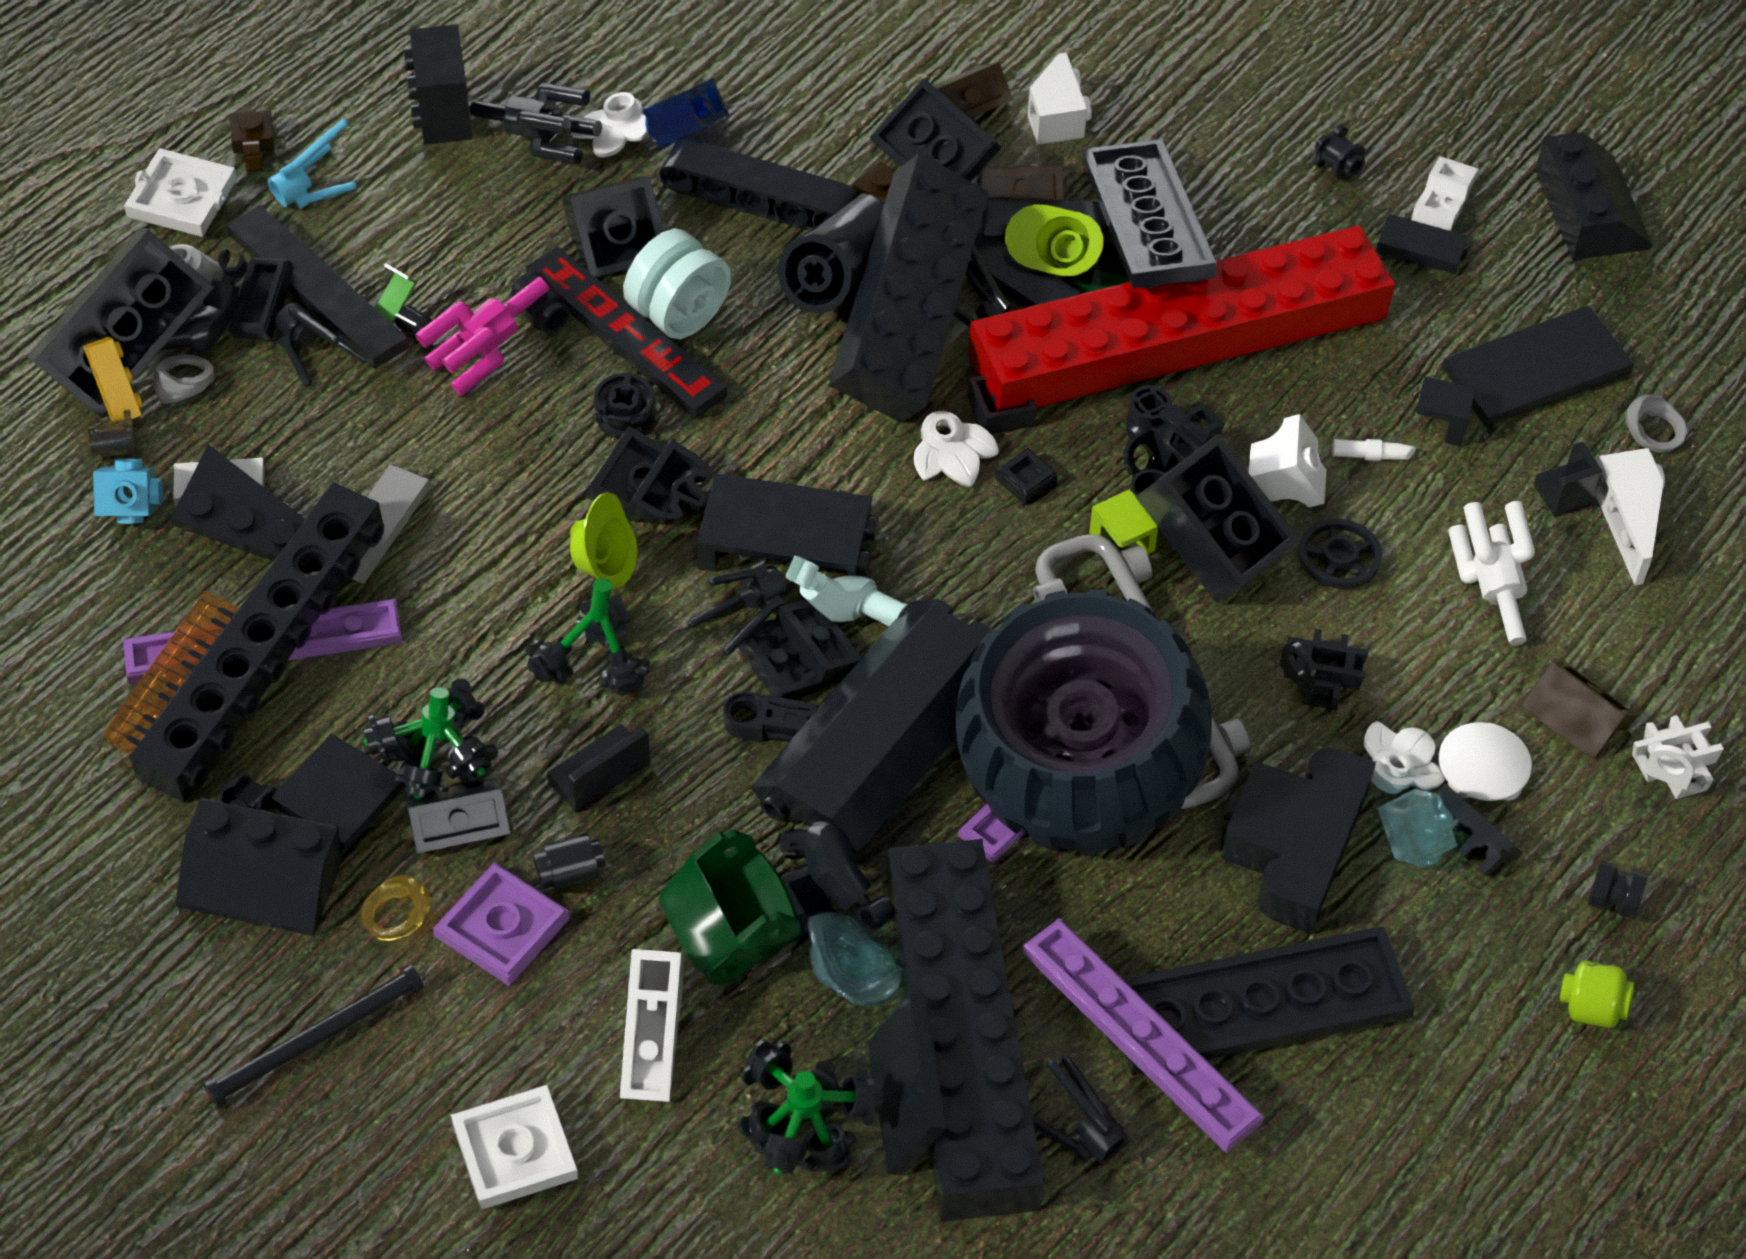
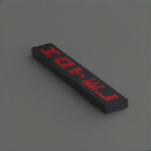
[526,246,727,419]

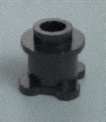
[1313,124,1366,179]

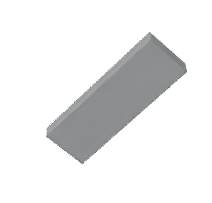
[337,464,430,584]

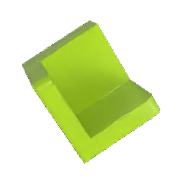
[1089,489,1158,554]

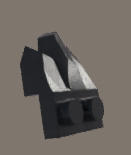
[585,426,714,520]

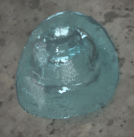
[808,912,901,1007]

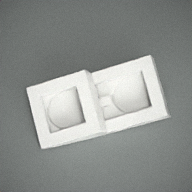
[1411,157,1478,231]

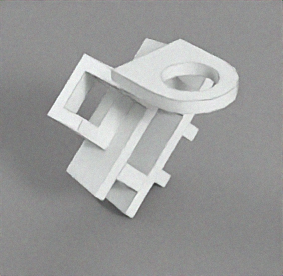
[1632,715,1724,799]

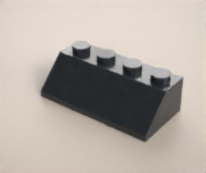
[27,227,214,418]

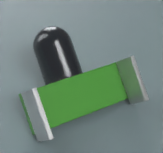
[375,264,432,338]

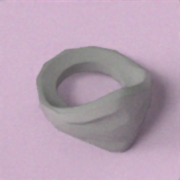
[153,354,214,404]
[1625,394,1687,453]

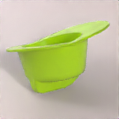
[1005,204,1104,276]
[570,492,638,589]

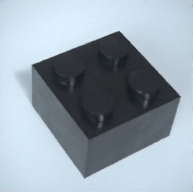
[403,24,472,145]

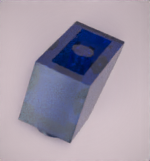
[643,78,729,148]

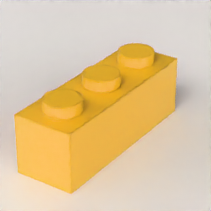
[83,337,143,425]

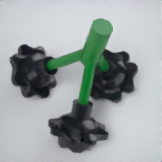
[525,578,650,696]

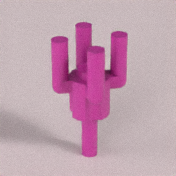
[415,277,549,397]

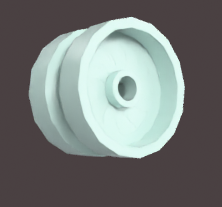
[623,228,731,339]

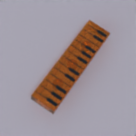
[102,590,239,755]

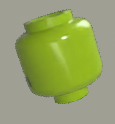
[1560,960,1635,1029]

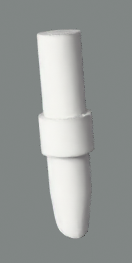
[1332,439,1416,461]

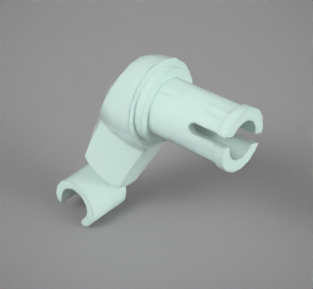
[786,555,908,626]

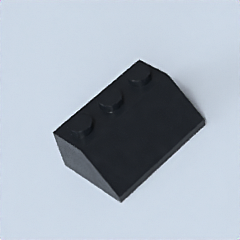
[1535,132,1652,260]
[175,798,344,936]

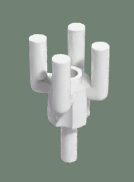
[1448,501,1535,646]

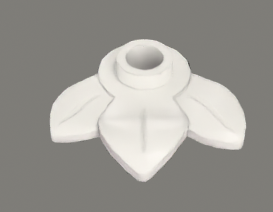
[571,92,649,158]
[913,411,999,488]
[1364,721,1446,794]

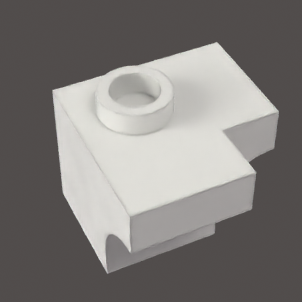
[1249,414,1326,508]

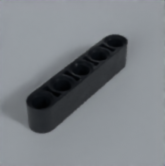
[659,138,859,231]

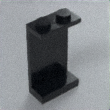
[697,473,879,577]

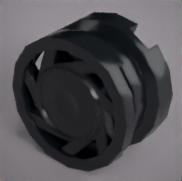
[594,373,655,439]

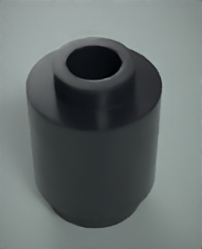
[510,272,570,333]
[532,832,606,891]

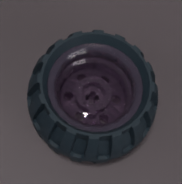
[956,589,1212,855]

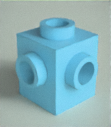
[93,459,163,524]

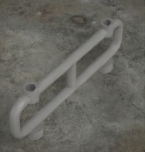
[1033,534,1250,809]

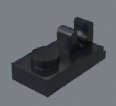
[1433,783,1523,876]

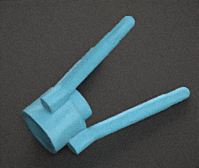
[267,119,357,209]

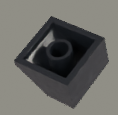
[561,176,664,277]

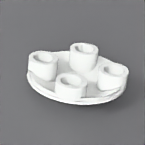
[1439,722,1532,801]

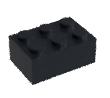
[1136,434,1300,603]

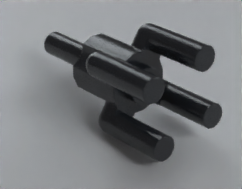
[470,83,602,164]

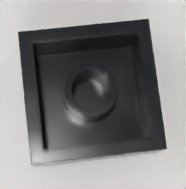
[967,375,1037,434]

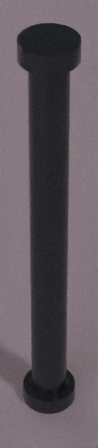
[203,964,424,1108]

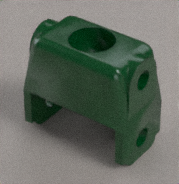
[659,829,801,985]

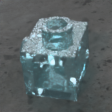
[1378,789,1457,867]

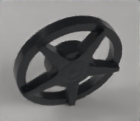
[1298,519,1382,589]

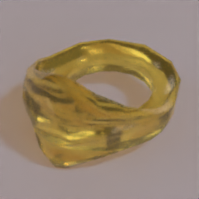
[361,875,431,941]

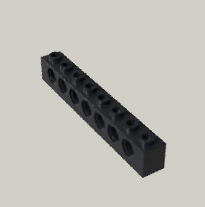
[129,482,385,802]

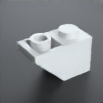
[1028,52,1091,145]

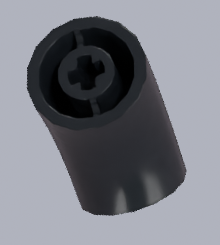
[778,193,884,314]

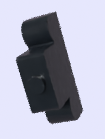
[1221,747,1377,935]

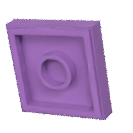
[433,862,570,986]

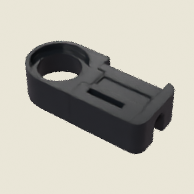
[723,691,817,742]

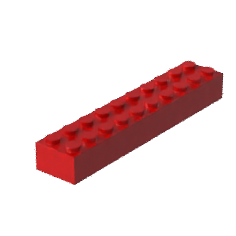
[968,225,1395,412]

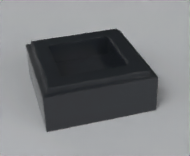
[995,448,1058,505]

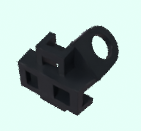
[1123,403,1225,477]
[1280,629,1369,710]

